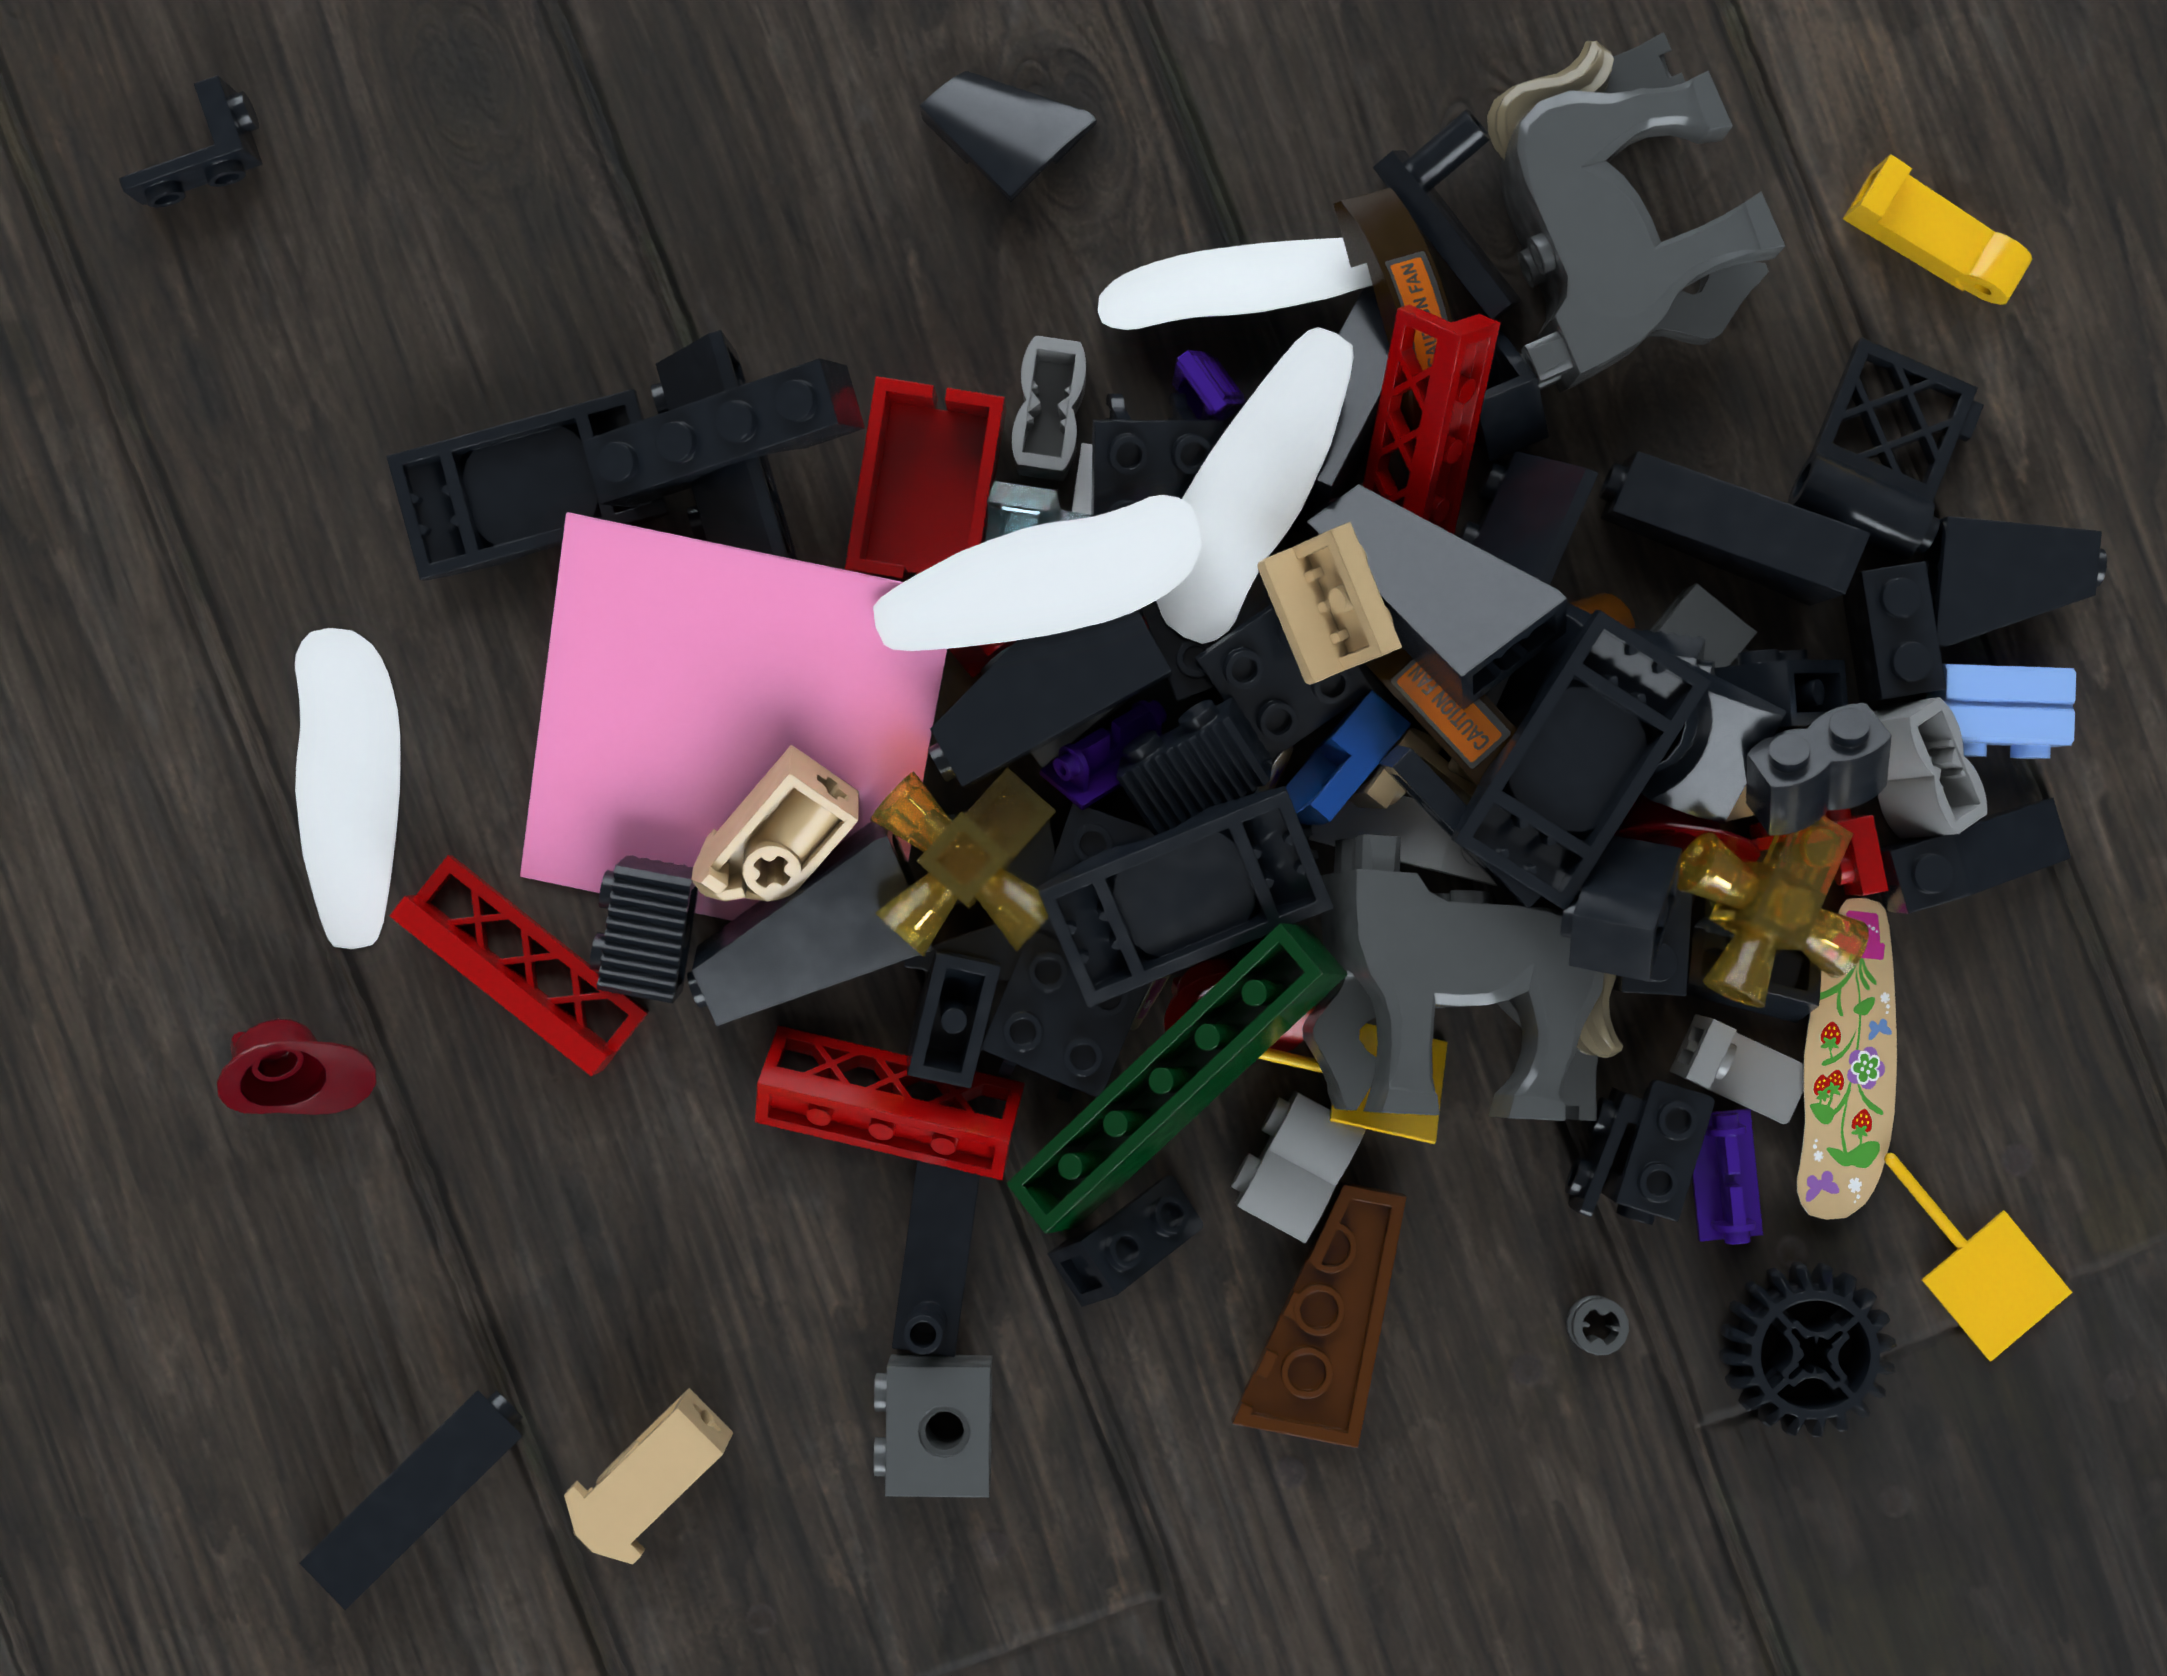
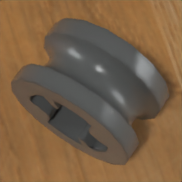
[1566,1295,1629,1355]

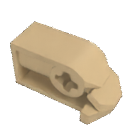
[691,745,859,902]
[564,1388,733,1565]

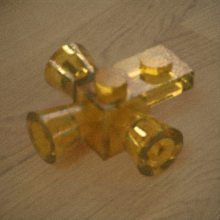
[870,768,1056,957]
[1678,816,1869,1008]

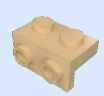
[1257,522,1402,685]

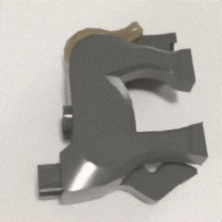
[1487,32,1786,393]
[1302,834,1623,1121]

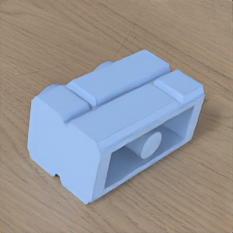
[1926,664,2076,759]

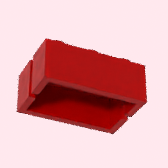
[845,376,1007,582]

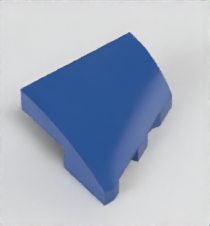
[1285,690,1411,825]

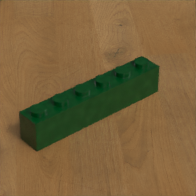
[1006,923,1348,1234]

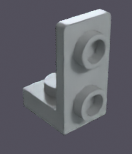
[1669,1014,1804,1124]

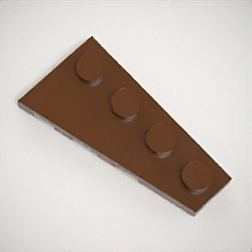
[1231,1182,1407,1448]

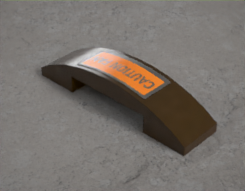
[1333,188,1453,442]
[1364,648,1517,785]

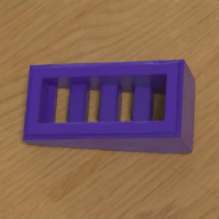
[1172,350,1245,421]

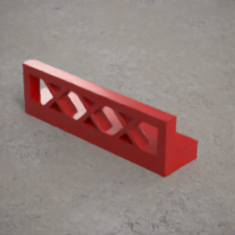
[1363,304,1500,534]
[389,855,649,1076]
[755,1025,1025,1180]

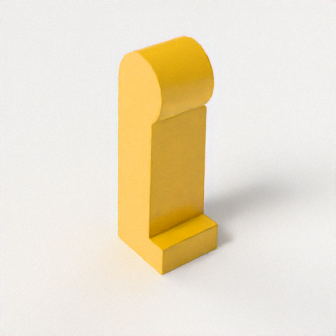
[1843,154,2033,305]

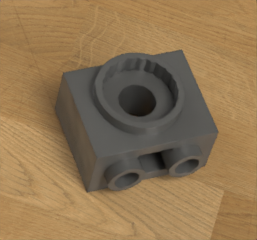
[874,1354,993,1498]

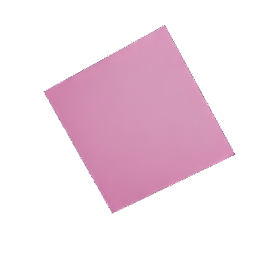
[520,512,947,921]

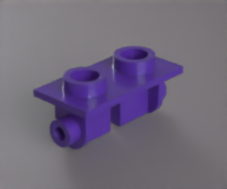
[1040,700,1167,810]
[1692,1108,1763,1245]

